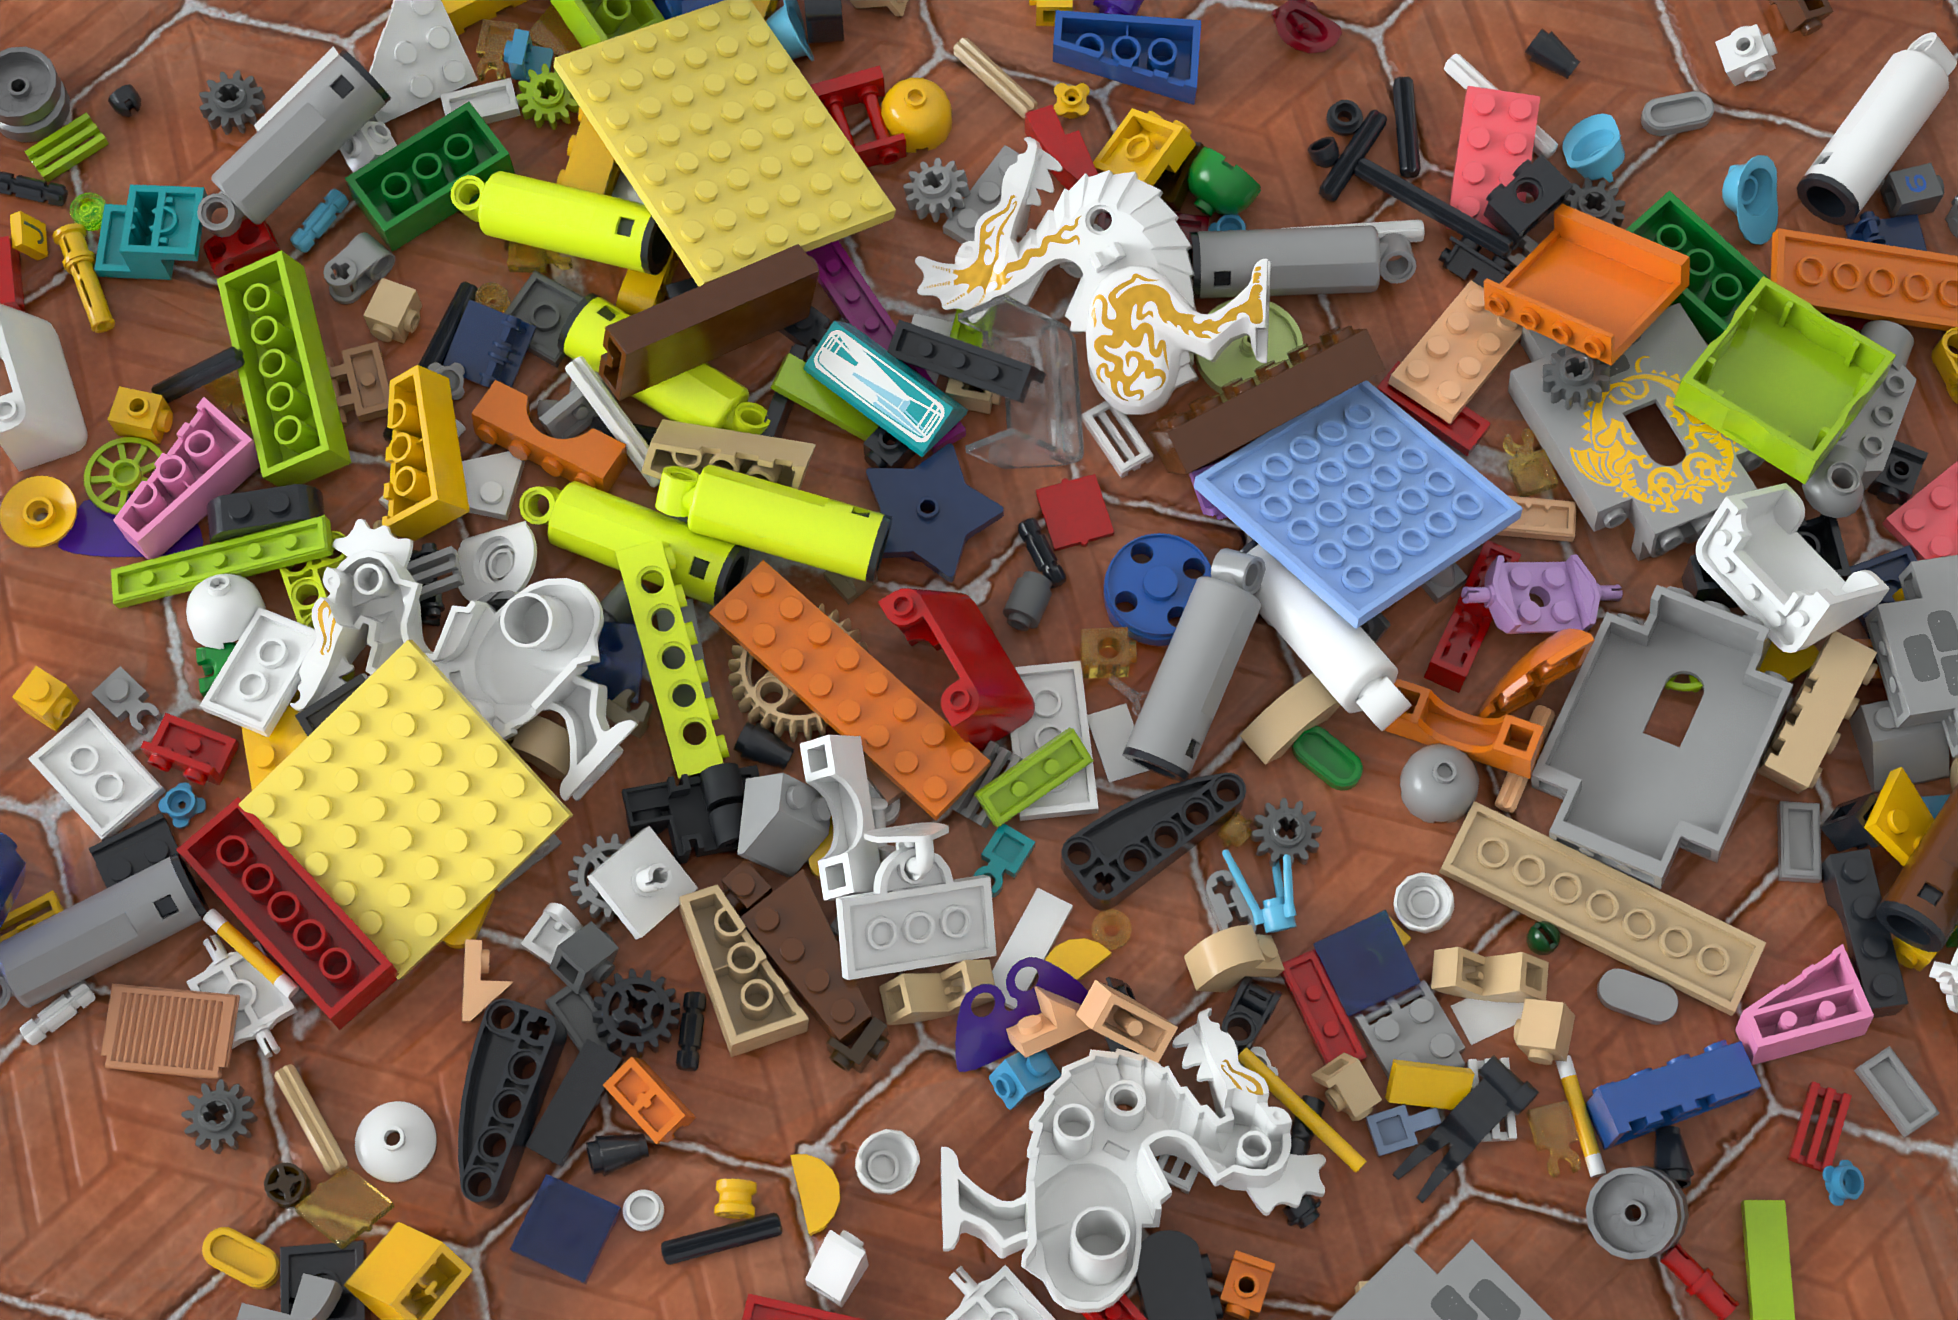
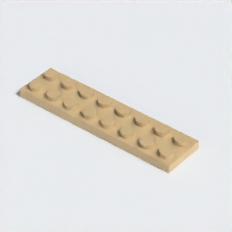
[1439,801,1766,1016]

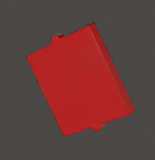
[1035,474,1115,552]

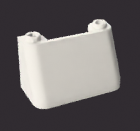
[0,303,88,472]
[1696,483,1890,653]

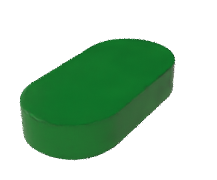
[1292,725,1363,791]

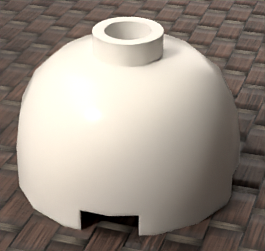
[186,574,266,649]

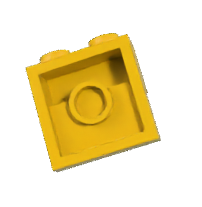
[1093,108,1196,186]

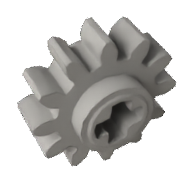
[903,158,970,222]

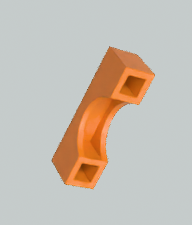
[471,380,628,493]
[1384,678,1544,779]

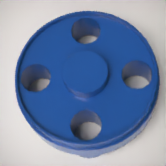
[1103,533,1211,646]

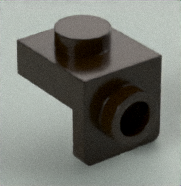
[826,1017,890,1074]

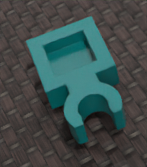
[973,823,1036,898]

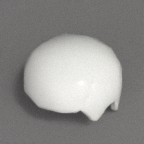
[1393,872,1454,934]
[855,1129,920,1195]

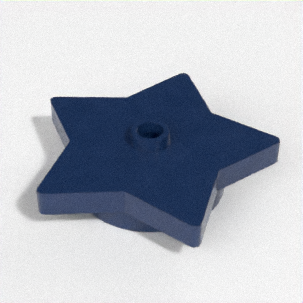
[866,443,1004,583]

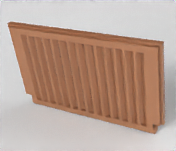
[101,983,240,1079]

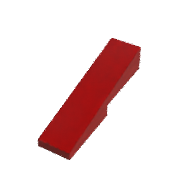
[1424,540,1522,693]

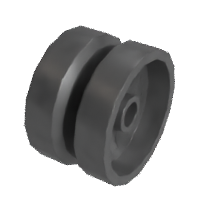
[0,47,70,142]
[1586,1166,1689,1260]

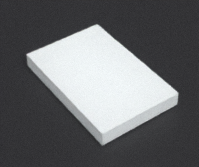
[199,607,316,738]
[28,708,166,841]

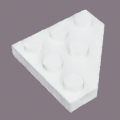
[369,0,478,123]

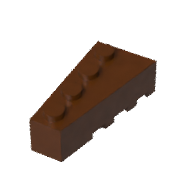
[740,869,872,1047]

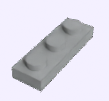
[943,145,1019,244]

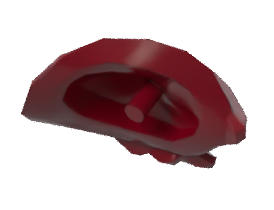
[1271,0,1342,54]

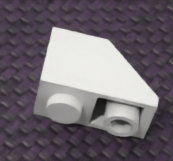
[805,1230,869,1308]

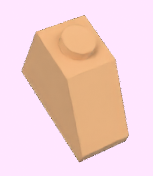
[1076,980,1178,1063]

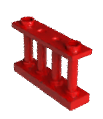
[810,65,907,168]

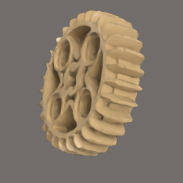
[728,603,868,743]

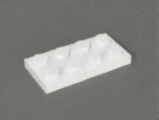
[1010,661,1099,821]

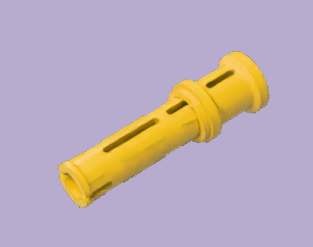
[52,223,115,333]

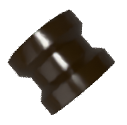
[264,1162,311,1209]

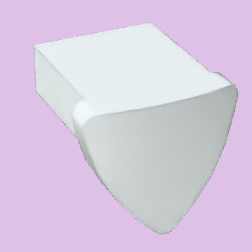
[521,902,583,966]

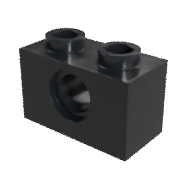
[1483,154,1573,245]

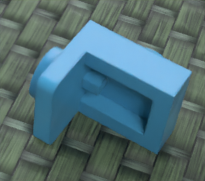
[504,29,554,82]
[989,1049,1061,1110]

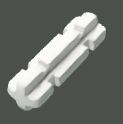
[20,981,96,1045]

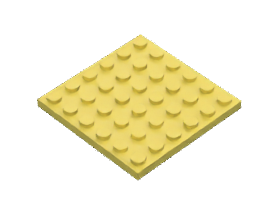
[238,640,573,980]

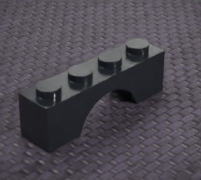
[1821,849,1908,1018]

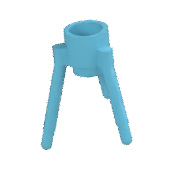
[1222,849,1297,934]

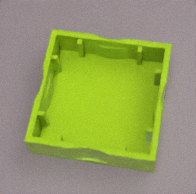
[1673,276,1896,484]

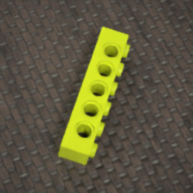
[615,538,730,780]

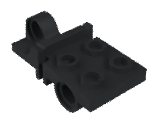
[621,763,760,864]

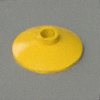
[0,476,77,548]

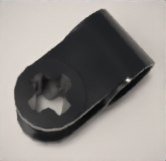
[1220,976,1282,1055]

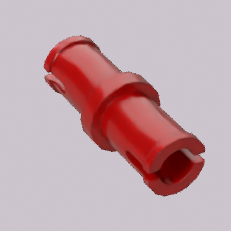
[1660,1242,1739,1320]

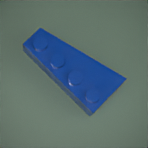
[1053,10,1201,105]
[1586,1040,1761,1150]

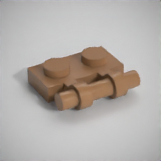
[326,341,390,428]

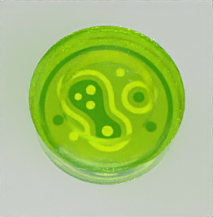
[70,192,106,231]

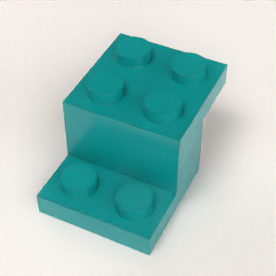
[94,184,208,280]

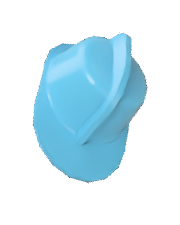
[766,0,814,61]
[1563,114,1625,183]
[1722,155,1778,245]

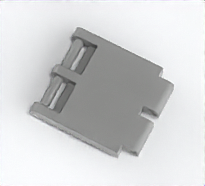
[1354,980,1466,1080]

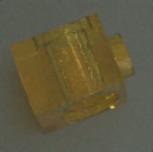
[1080,627,1137,679]

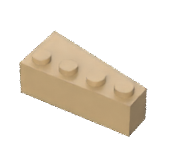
[641,419,816,490]
[1758,631,1878,794]
[679,885,809,1057]

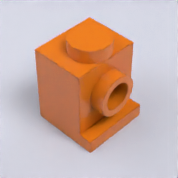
[1219,1250,1275,1320]

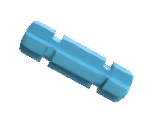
[290,188,349,253]

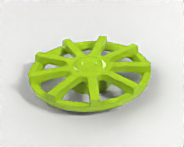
[84,437,163,515]

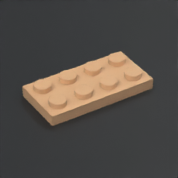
[1388,280,1523,424]

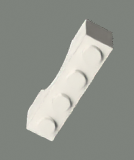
[800,735,881,901]

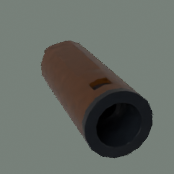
[1876,784,1958,952]

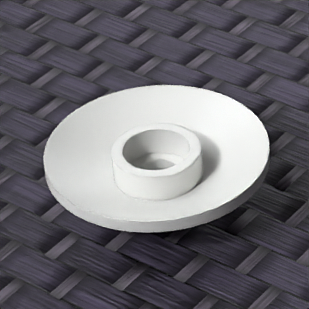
[355,1101,437,1183]

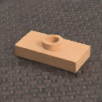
[1496,496,1576,542]

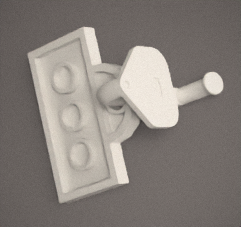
[836,798,997,980]

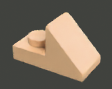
[462,939,513,1023]
[1006,986,1090,1058]

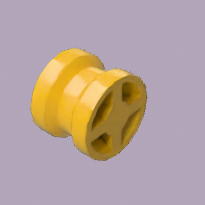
[714,1179,757,1219]

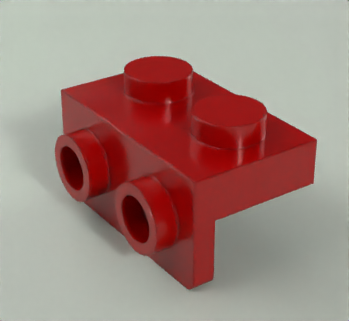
[140,713,240,786]

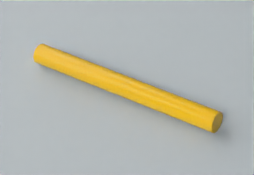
[1238,1047,1367,1173]

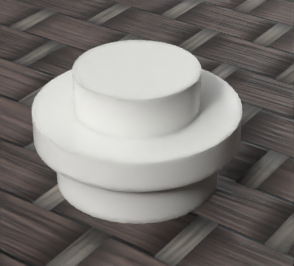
[623,1189,664,1232]

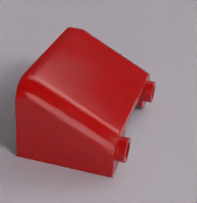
[878,588,1035,752]

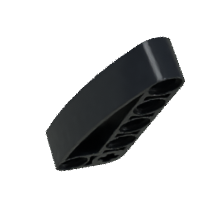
[1061,773,1246,911]
[458,998,567,1209]

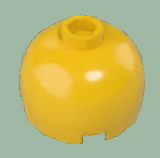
[881,78,952,153]

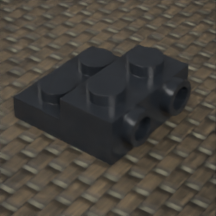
[280,1240,371,1320]

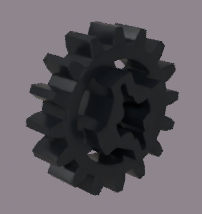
[592,969,680,1058]

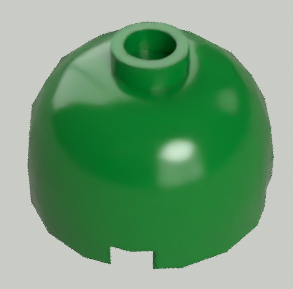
[1187,146,1261,217]

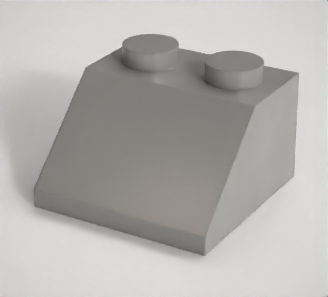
[1849,700,1950,793]
[737,773,831,878]

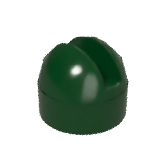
[1526,921,1560,955]

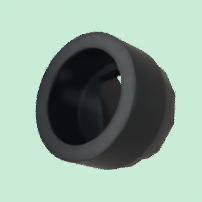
[108,84,141,117]
[1308,137,1340,168]

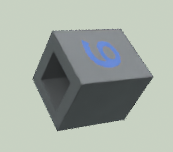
[1880,163,1944,218]

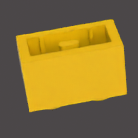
[344,1222,473,1320]

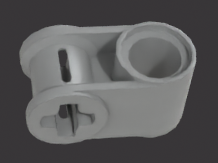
[323,232,395,304]

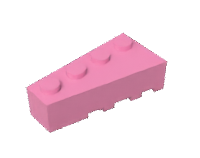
[113,397,260,560]

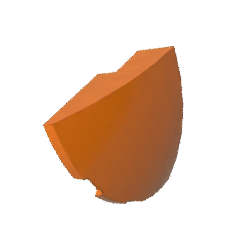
[1477,628,1595,718]

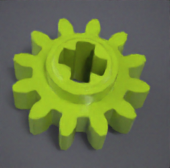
[516,63,580,130]

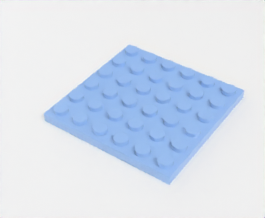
[1194,380,1523,629]

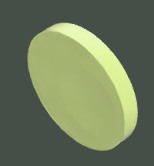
[1194,299,1303,394]

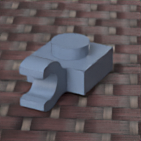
[1365,1104,1441,1157]

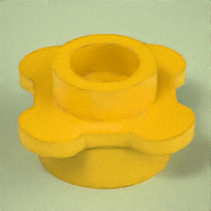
[1054,83,1090,119]

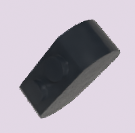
[207,484,325,544]
[1134,1230,1223,1320]

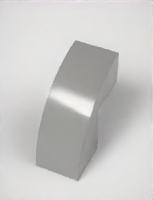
[237,1273,343,1320]

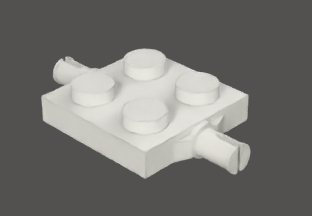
[186,935,298,1058]
[945,1265,1056,1320]

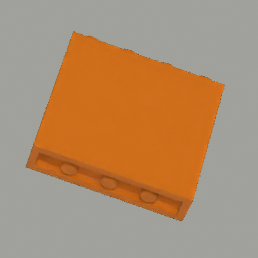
[1483,204,1690,366]

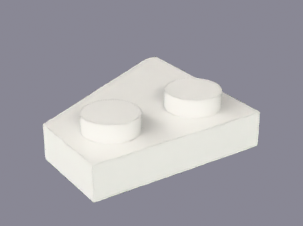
[462,451,525,521]

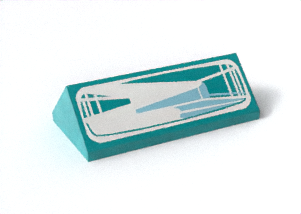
[804,321,968,457]

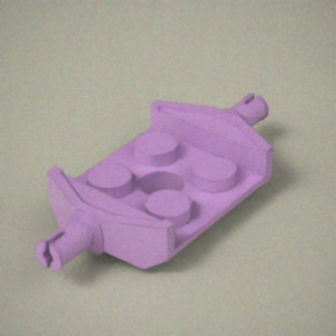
[1461,555,1623,634]

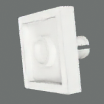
[587,826,698,940]

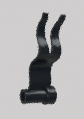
[1392,1055,1540,1203]

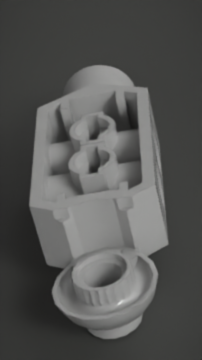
[1802,320,1917,518]

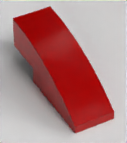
[1025,105,1098,190]

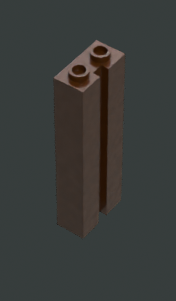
[598,244,820,401]

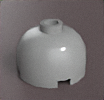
[1400,744,1479,823]

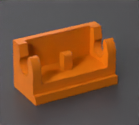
[603,1056,697,1144]

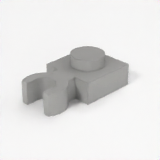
[91,666,163,735]

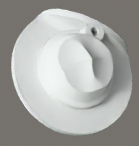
[457,521,537,601]

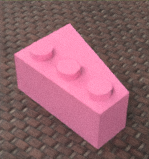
[1735,944,1874,1065]

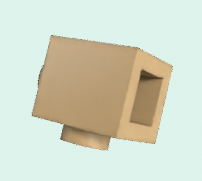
[363,278,422,344]
[1514,998,1575,1065]

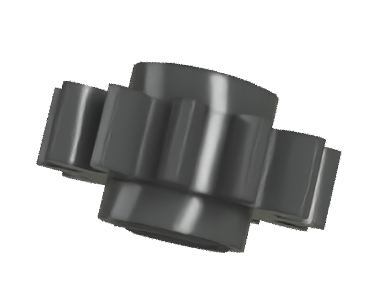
[199,70,266,135]
[1560,178,1626,227]
[1542,346,1610,410]
[1251,798,1322,868]
[181,1079,258,1154]

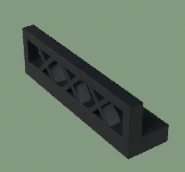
[887,320,1046,404]

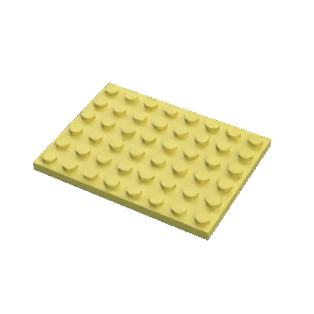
[554,0,896,286]

